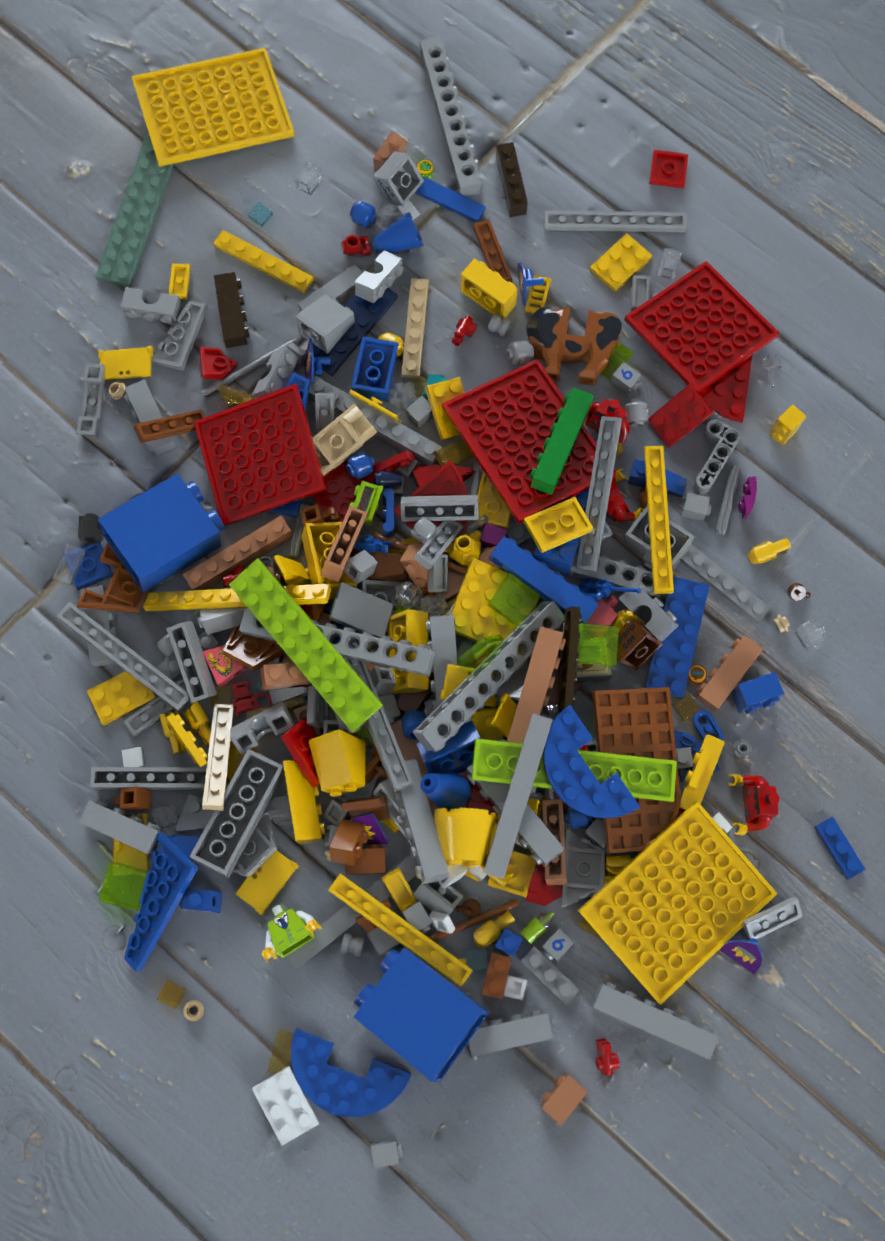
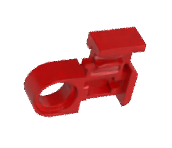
[232,680,273,717]

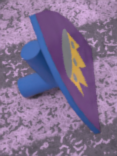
[517,262,544,306]
[304,337,330,382]
[351,813,389,845]
[719,938,763,974]

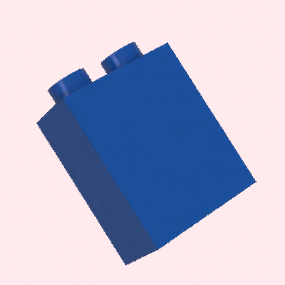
[98,473,225,593]
[354,948,490,1082]

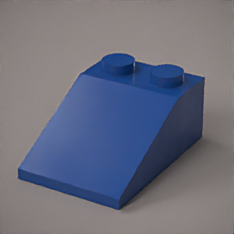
[351,336,399,402]

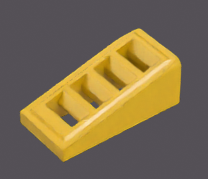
[525,275,551,314]

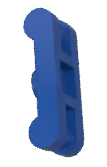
[383,488,394,538]

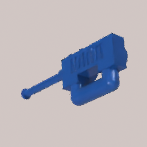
[579,578,641,602]

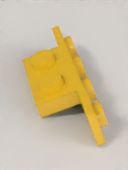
[679,734,725,810]

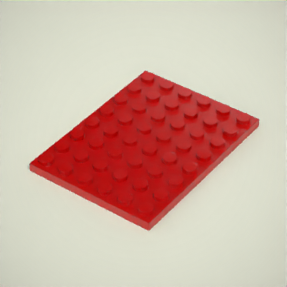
[442,359,617,524]

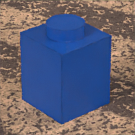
[495,928,523,957]

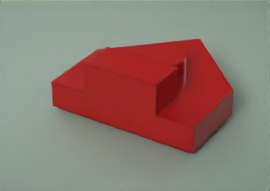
[199,347,238,380]
[525,863,562,906]

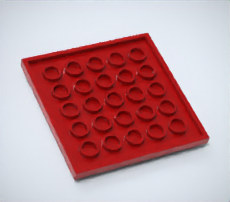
[624,261,779,393]
[194,384,327,526]

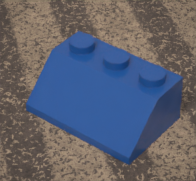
[417,721,481,774]

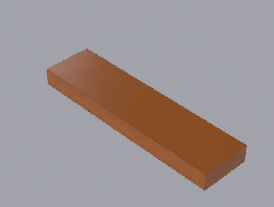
[473,219,513,282]
[133,409,205,443]

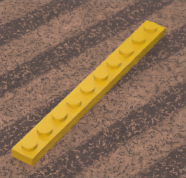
[143,584,331,611]

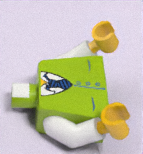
[262,904,322,963]

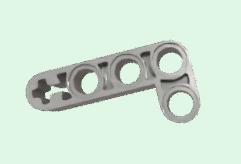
[693,420,740,496]

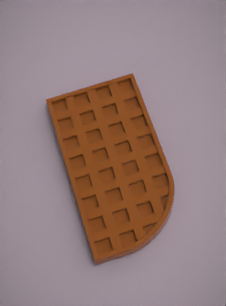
[592,687,681,853]

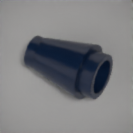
[374,471,402,488]

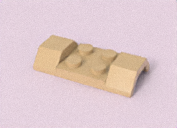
[313,404,377,477]

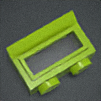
[349,481,384,526]

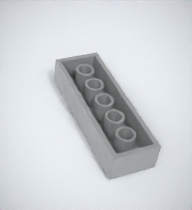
[190,749,285,879]

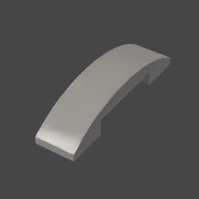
[76,363,105,436]

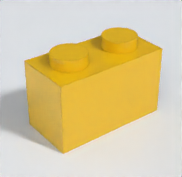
[769,404,807,445]

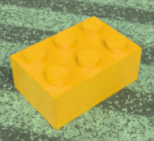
[461,258,517,319]

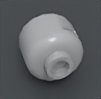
[506,340,534,366]
[624,399,649,426]

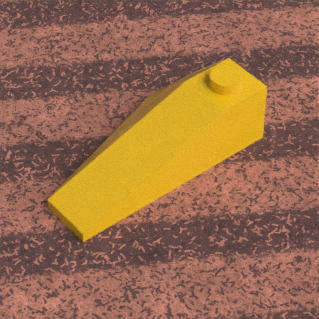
[273,555,312,586]

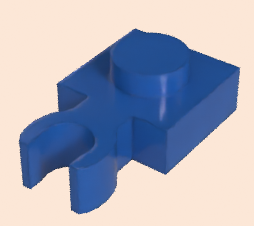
[355,535,391,553]

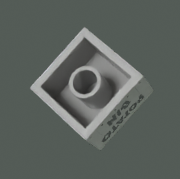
[373,151,424,206]

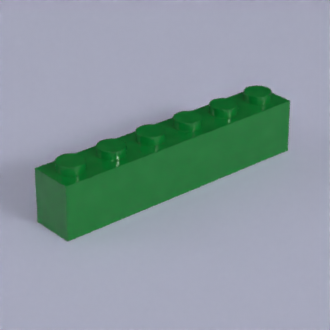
[529,387,594,495]

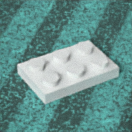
[252,1066,319,1146]

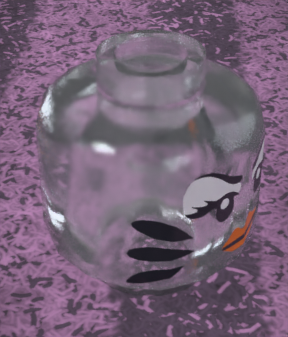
[394,581,423,610]

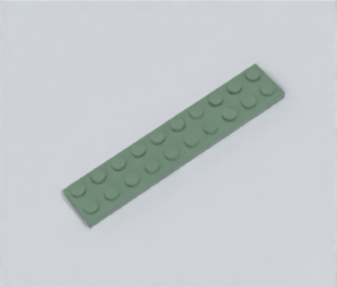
[95,130,174,288]

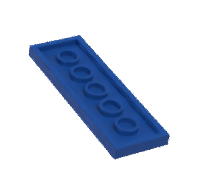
[645,576,710,698]

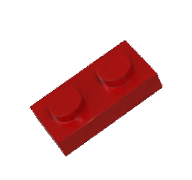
[374,450,416,473]

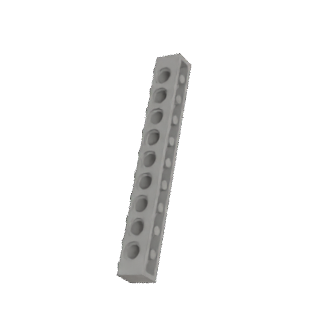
[420,37,483,197]
[413,601,565,751]
[239,608,435,677]

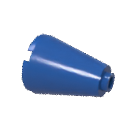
[372,212,424,254]
[420,773,471,811]

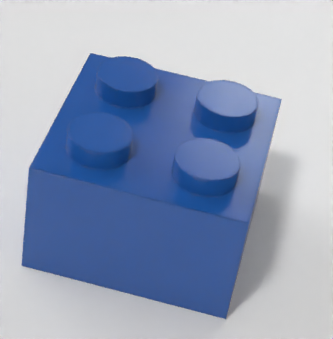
[731,672,784,715]

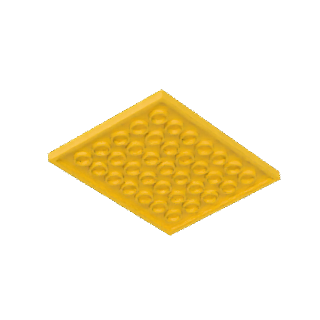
[131,48,295,167]
[578,801,778,1005]

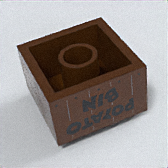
[606,618,664,671]

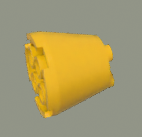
[434,808,495,868]

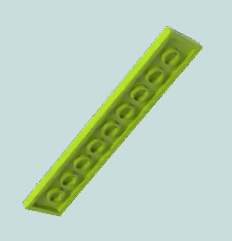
[229,558,383,732]
[471,739,677,802]

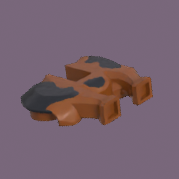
[526,307,622,385]

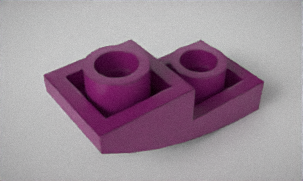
[738,476,757,519]

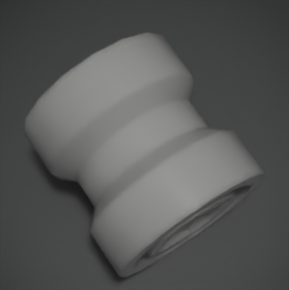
[488,313,512,338]
[341,933,365,957]

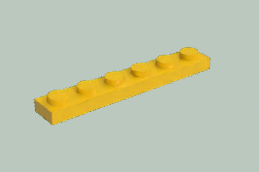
[213,230,314,294]

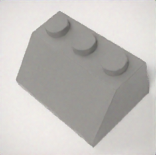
[624,506,695,571]

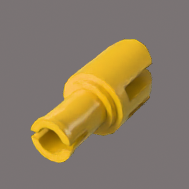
[748,538,791,564]
[183,702,211,746]
[159,710,186,755]
[605,855,633,876]
[474,911,515,949]

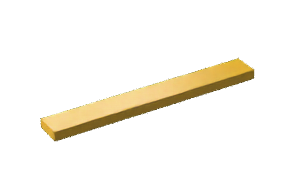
[644,446,674,594]
[328,873,473,987]

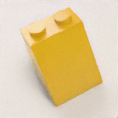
[309,729,366,797]

